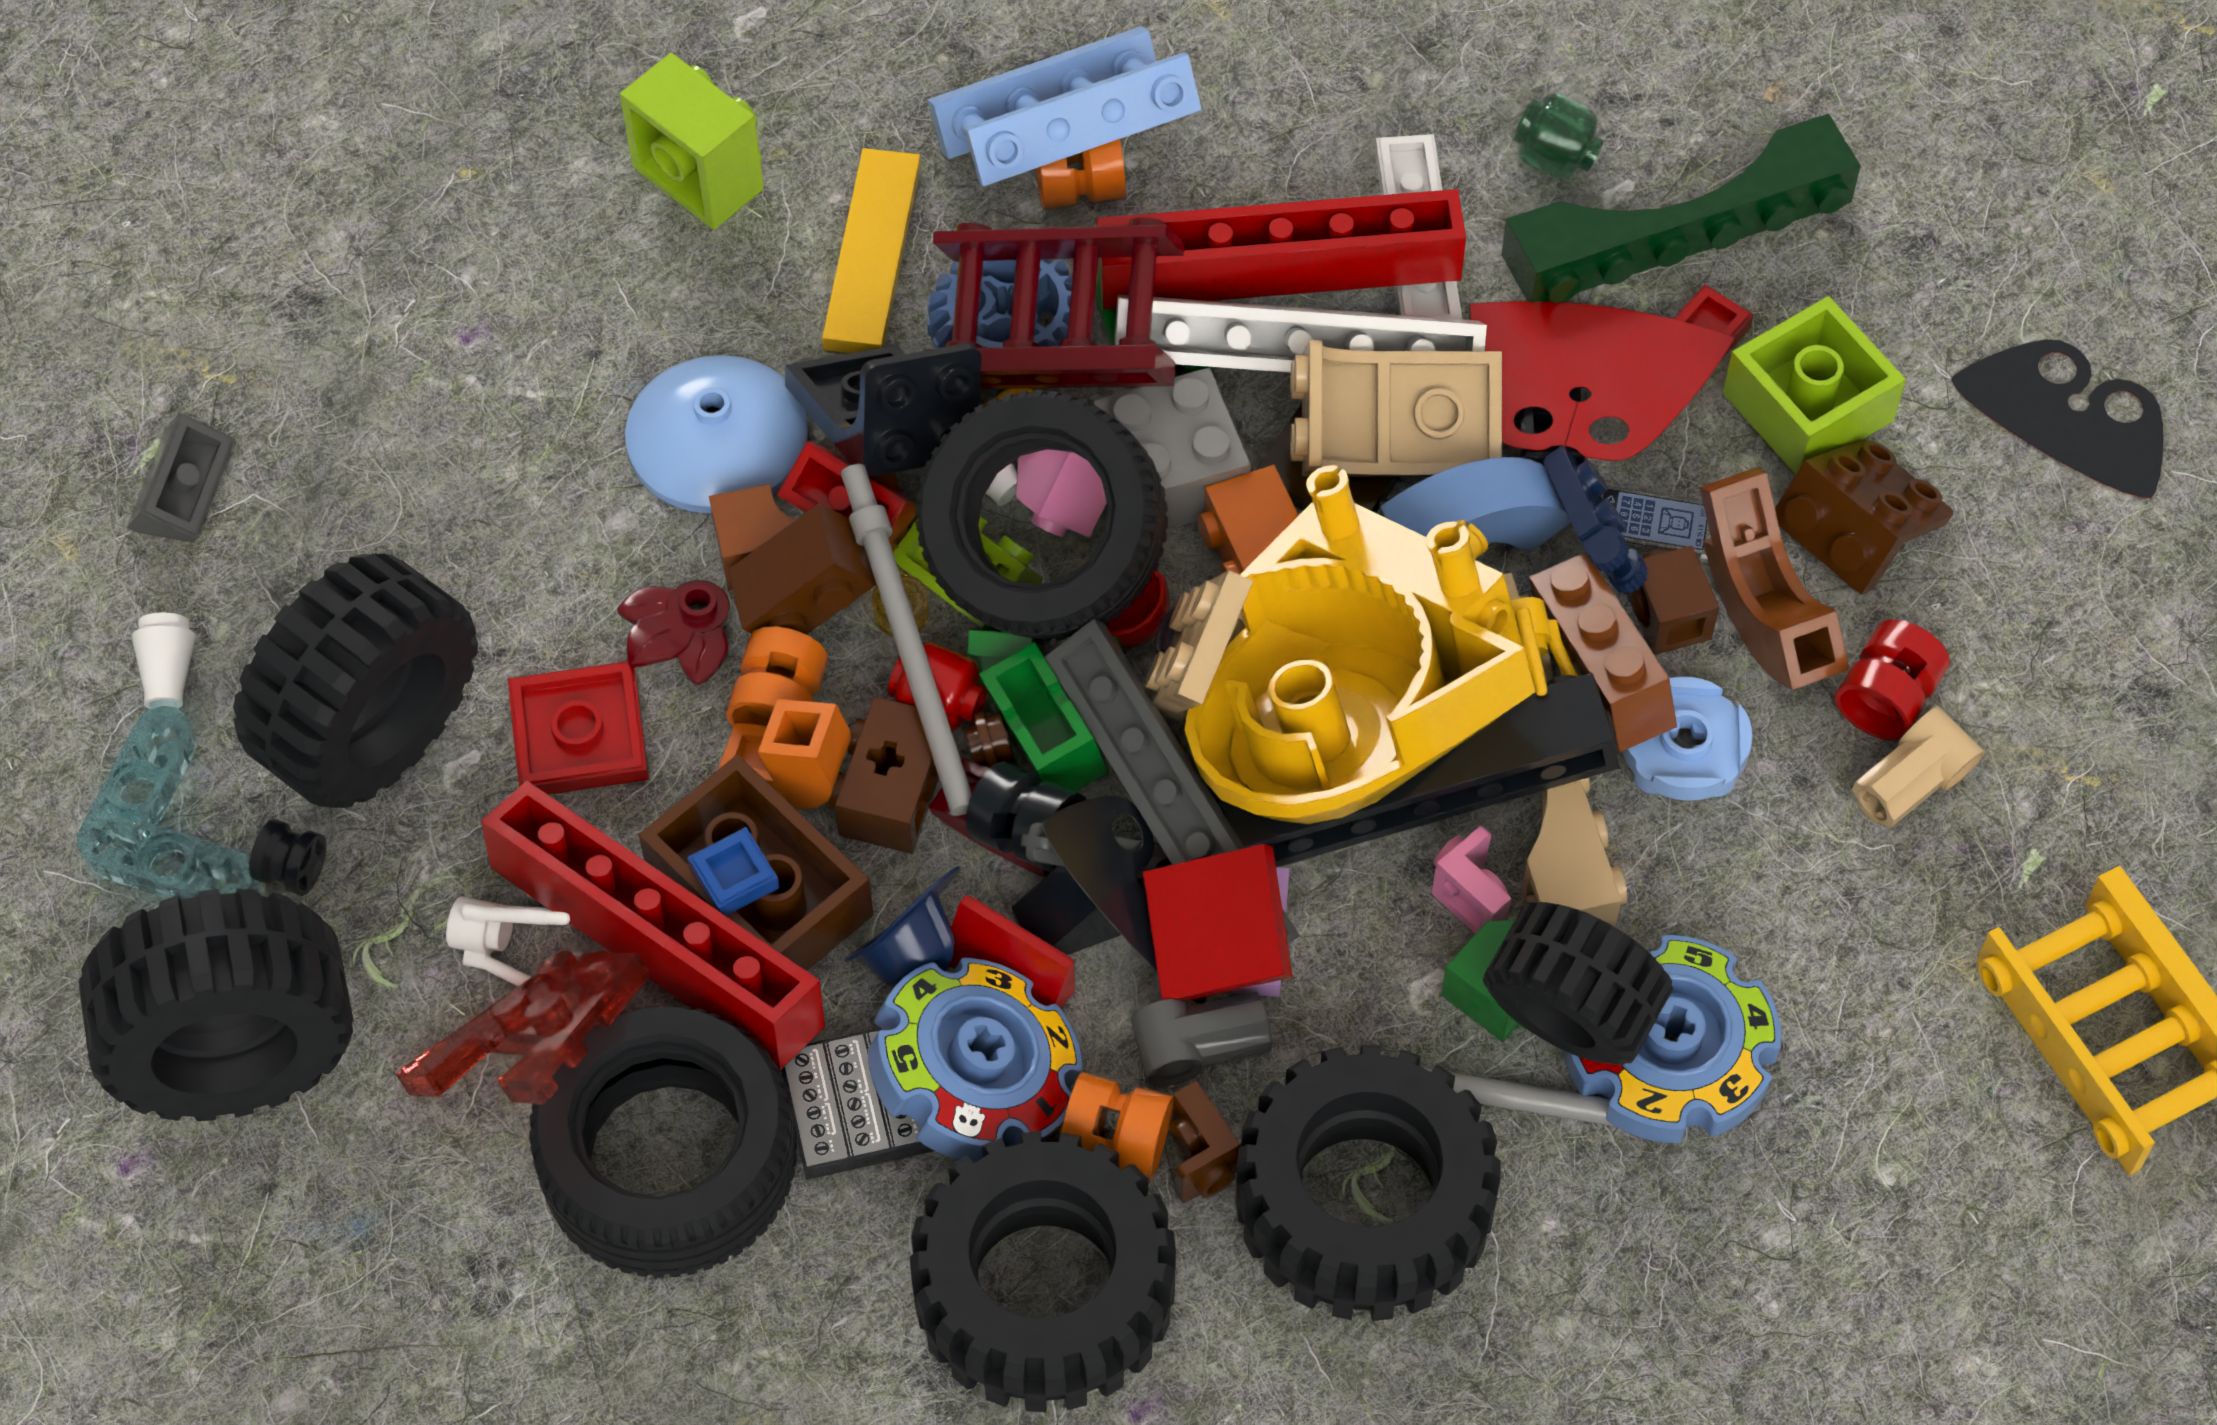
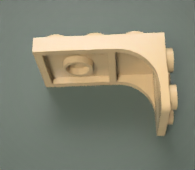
[1290,340,1502,477]
[1144,570,1253,724]

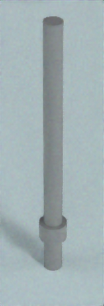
[841,464,972,816]

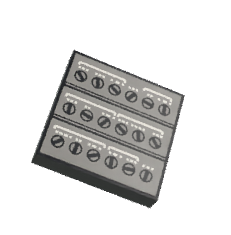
[782,1028,934,1180]

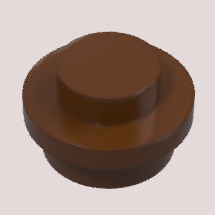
[965,711,1015,768]

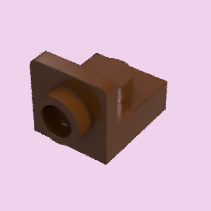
[1169,1081,1241,1203]

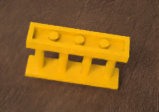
[1976,865,2217,1176]

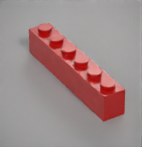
[1097,189,1466,310]
[481,781,825,1070]

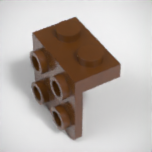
[1775,440,1953,595]

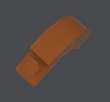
[1699,468,1850,690]

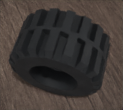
[1483,902,1673,1065]

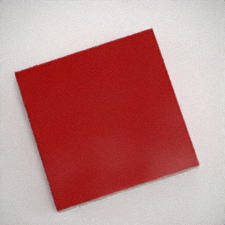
[507,661,649,795]
[1143,844,1293,1001]

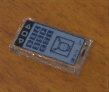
[1601,485,1711,567]

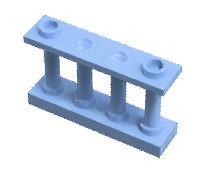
[927,26,1202,187]

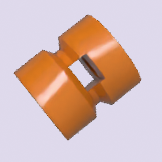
[1035,139,1126,210]
[726,626,828,727]
[1061,1072,1174,1182]

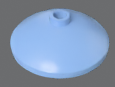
[625,355,809,514]

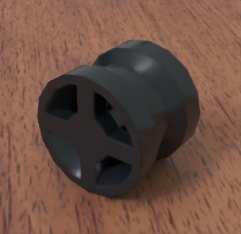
[249,818,327,896]

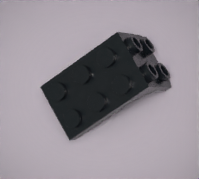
[785,343,982,477]

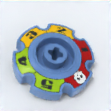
[1563,935,1781,1143]
[868,958,1082,1163]

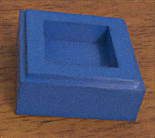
[687,827,779,916]

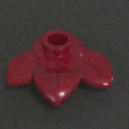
[617,580,730,686]

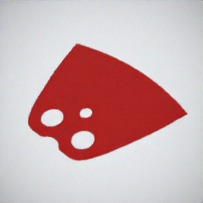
[1470,301,1735,461]

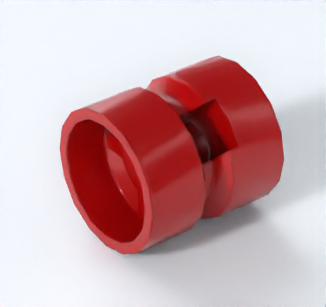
[1834,619,1950,741]

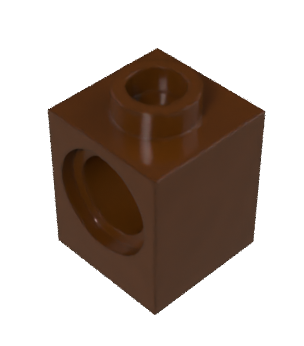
[1626,546,1719,655]

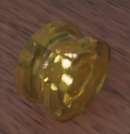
[872,574,930,637]

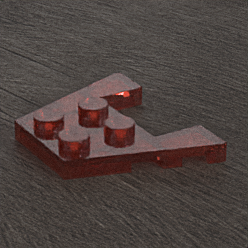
[395,950,651,1104]

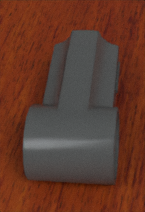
[1130,992,1272,1087]

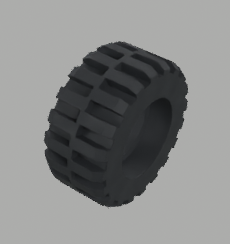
[233,554,478,808]
[79,888,354,1121]
[1235,1044,1501,1321]
[910,1131,1176,1412]

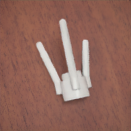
[446,896,585,1016]

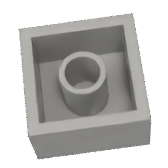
[1093,367,1251,529]

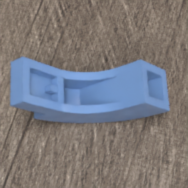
[1380,457,1571,553]

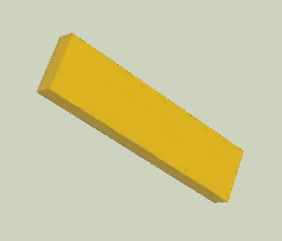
[822,148,921,353]

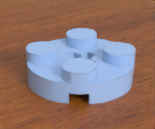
[1622,677,1752,801]

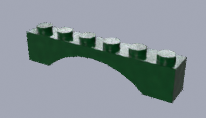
[1501,113,1861,303]

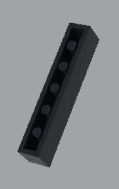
[1219,673,1620,867]

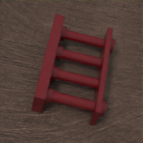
[923,217,1185,389]

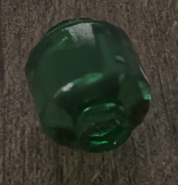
[1512,93,1604,180]

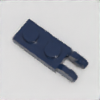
[1543,445,1649,595]

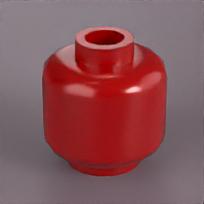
[887,642,987,733]

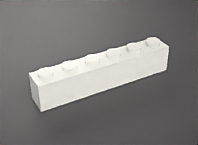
[1114,294,1487,373]

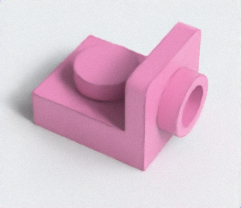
[1431,826,1512,934]

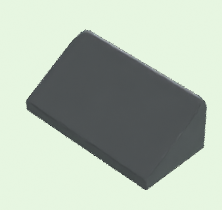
[127,412,235,543]

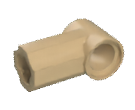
[1852,706,1985,829]

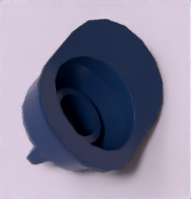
[844,866,961,986]

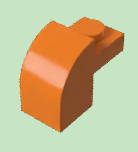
[718,699,851,810]

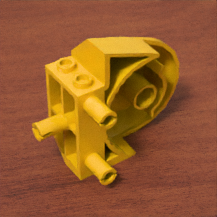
[1184,465,1536,824]

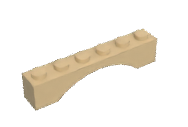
[1504,573,1627,927]

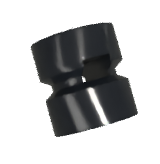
[966,762,1087,873]

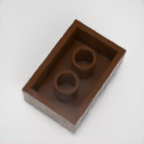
[638,754,874,971]

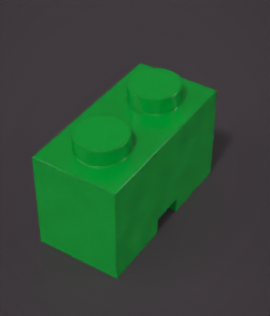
[979,642,1108,791]

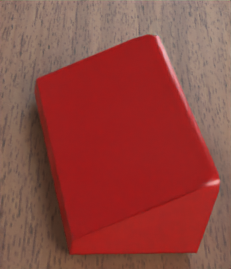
[777,441,918,545]
[950,895,1075,1009]

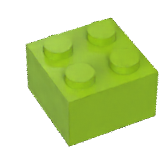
[619,52,764,230]
[1723,296,1906,475]

